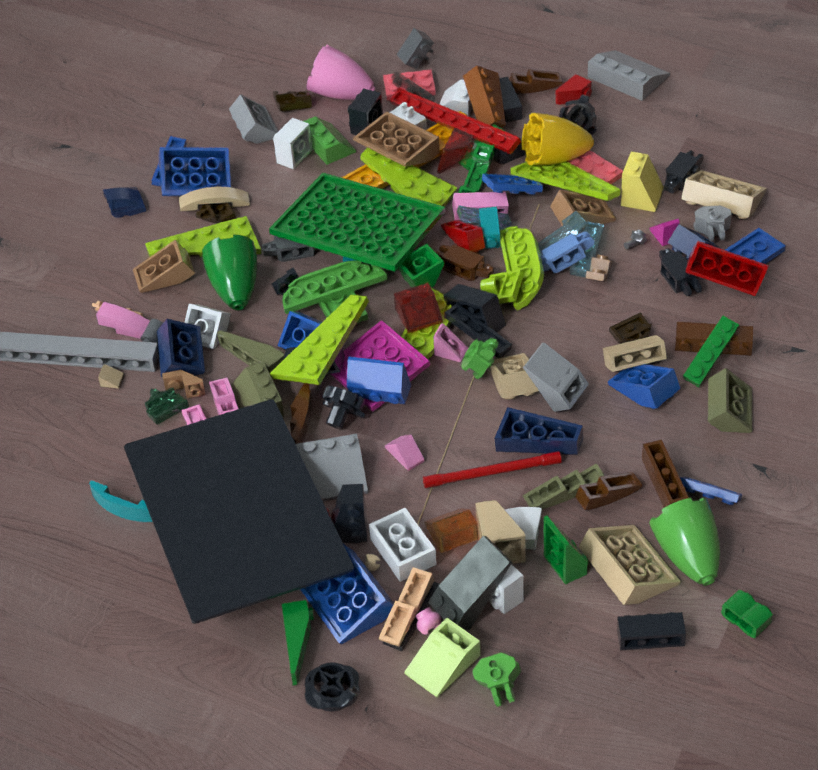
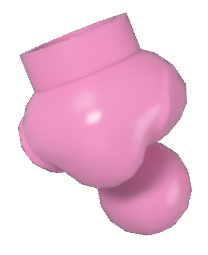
[415,607,442,635]

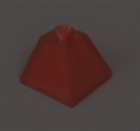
[436,128,474,174]

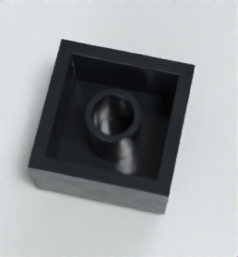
[347,88,383,135]

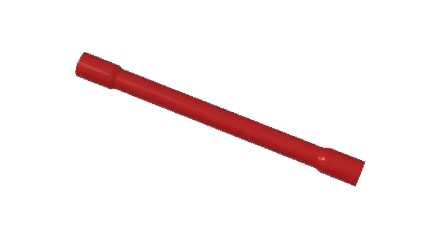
[423,451,561,488]

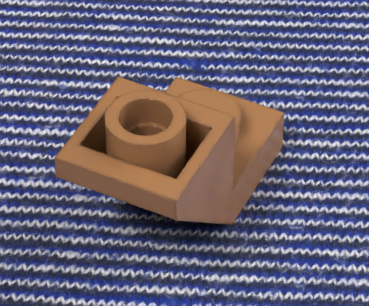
[585,255,612,282]
[162,370,205,399]

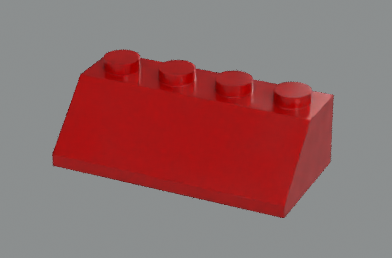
[685,241,769,296]

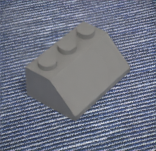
[229,94,279,144]

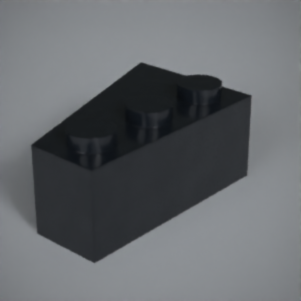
[443,284,506,332]

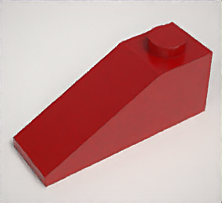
[441,220,485,253]

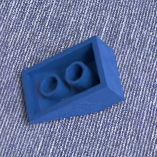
[608,364,681,409]

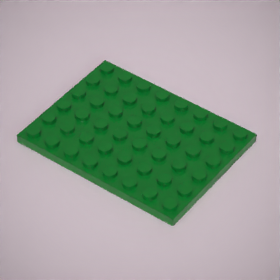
[269,173,445,272]

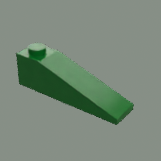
[282,600,314,686]

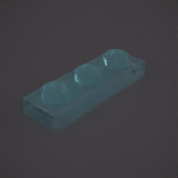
[457,205,512,229]

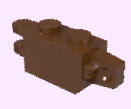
[435,244,494,281]

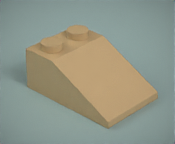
[490,353,539,399]

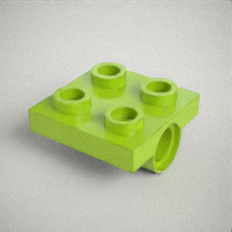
[480,269,524,304]

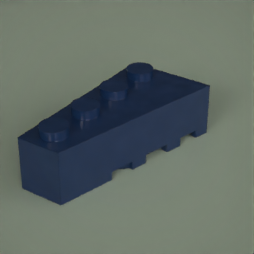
[494,407,584,455]

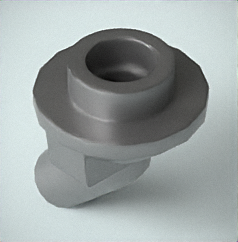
[624,229,648,249]

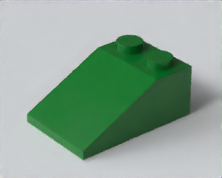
[544,516,588,585]

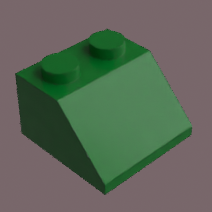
[399,244,444,295]

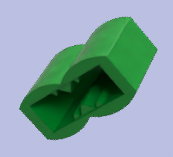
[721,590,773,638]

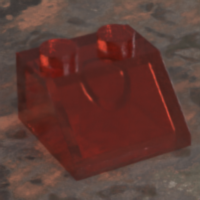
[394,283,443,333]

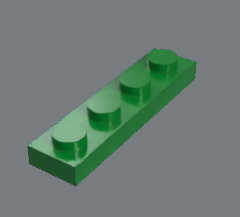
[683,316,739,387]

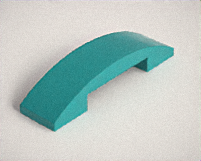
[89,480,152,522]

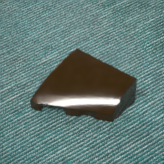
[273,91,312,111]

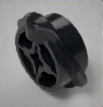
[305,662,360,712]

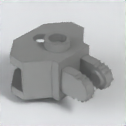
[693,205,732,241]

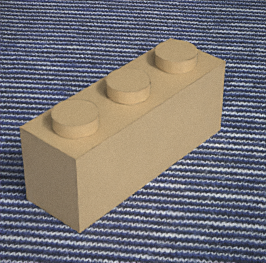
[603,335,667,372]

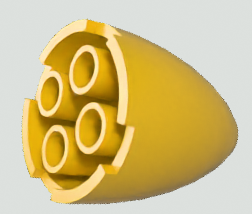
[522,113,594,165]

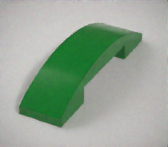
[458,142,495,193]

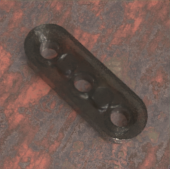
[391,72,436,102]

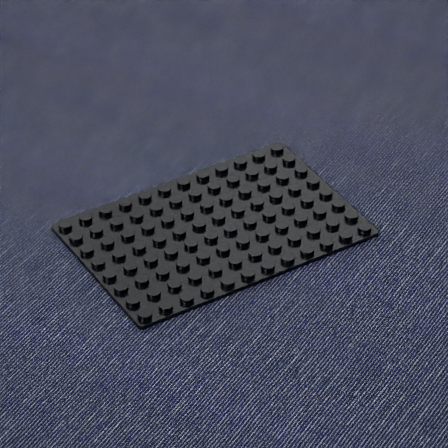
[124,399,354,624]

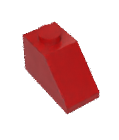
[555,74,592,105]

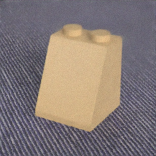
[476,500,526,564]

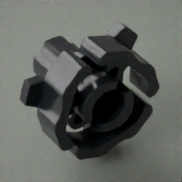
[559,95,598,135]
[322,386,366,430]

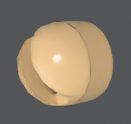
[365,554,380,571]

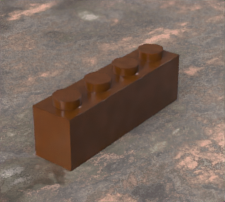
[675,322,753,356]
[642,440,689,508]

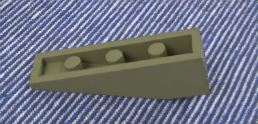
[217,330,285,378]

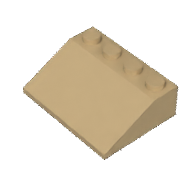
[681,170,767,219]
[579,525,681,605]

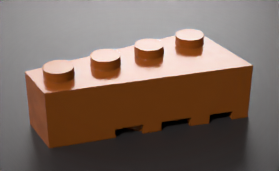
[463,65,506,128]

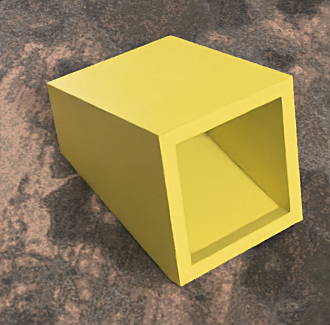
[621,152,664,212]

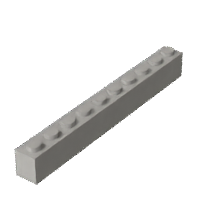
[0,332,159,372]

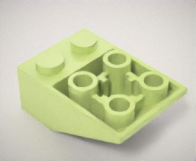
[405,618,480,697]

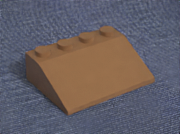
[353,111,440,167]

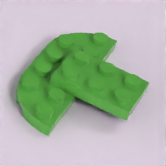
[282,261,387,323]

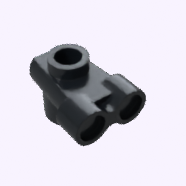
[271,268,299,295]

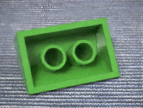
[303,116,356,165]

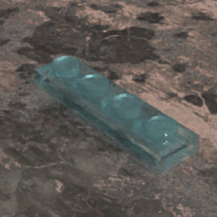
[570,222,604,277]

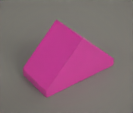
[649,219,680,246]

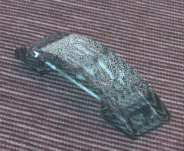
[538,211,586,256]

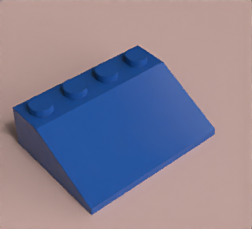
[158,147,231,196]
[300,544,394,644]

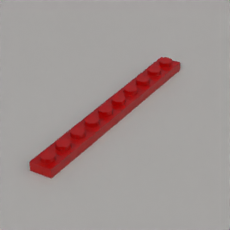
[389,88,521,154]

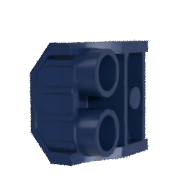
[102,187,146,218]

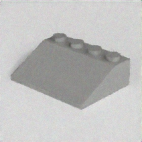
[588,50,670,101]
[296,434,368,501]

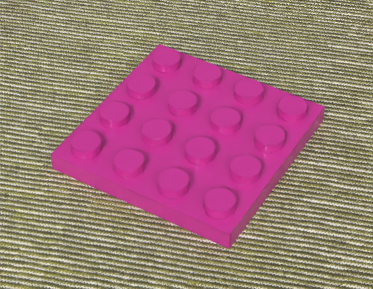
[330,320,430,412]

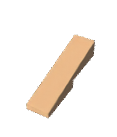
[379,567,434,647]

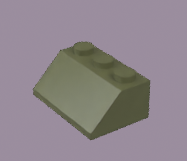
[230,362,284,416]
[708,368,752,433]

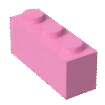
[452,192,509,220]

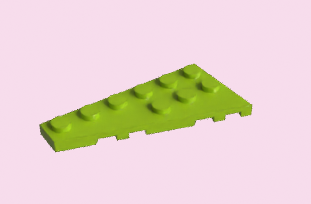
[360,147,457,207]
[511,162,621,201]
[145,216,262,257]
[270,295,369,385]

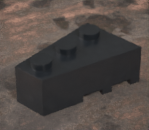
[331,484,368,543]

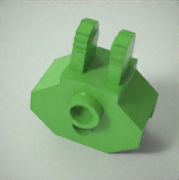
[461,338,499,379]
[473,653,521,707]

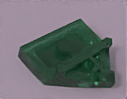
[145,388,189,425]

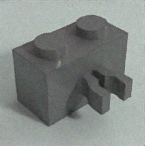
[397,28,434,69]

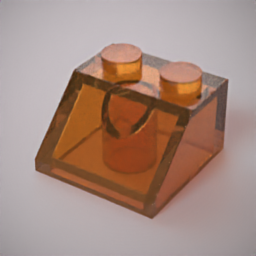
[424,508,478,553]

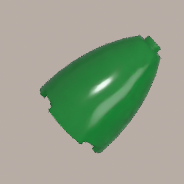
[202,235,257,311]

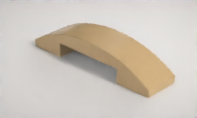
[179,187,250,211]

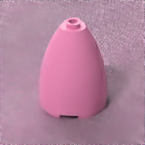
[307,45,376,100]

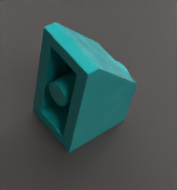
[479,207,500,249]

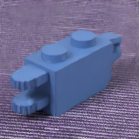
[541,232,594,273]

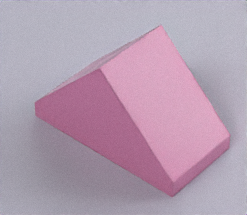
[433,323,468,362]
[385,435,424,471]

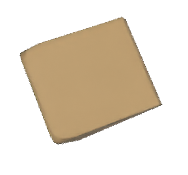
[99,364,124,389]

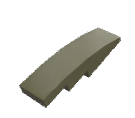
[523,463,605,509]

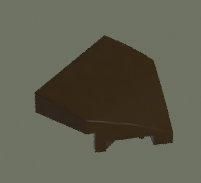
[195,202,236,224]
[609,312,652,344]

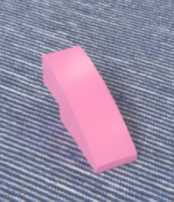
[96,302,150,339]
[209,378,238,415]

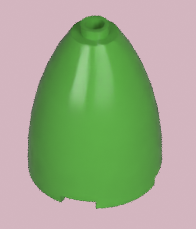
[649,498,720,586]

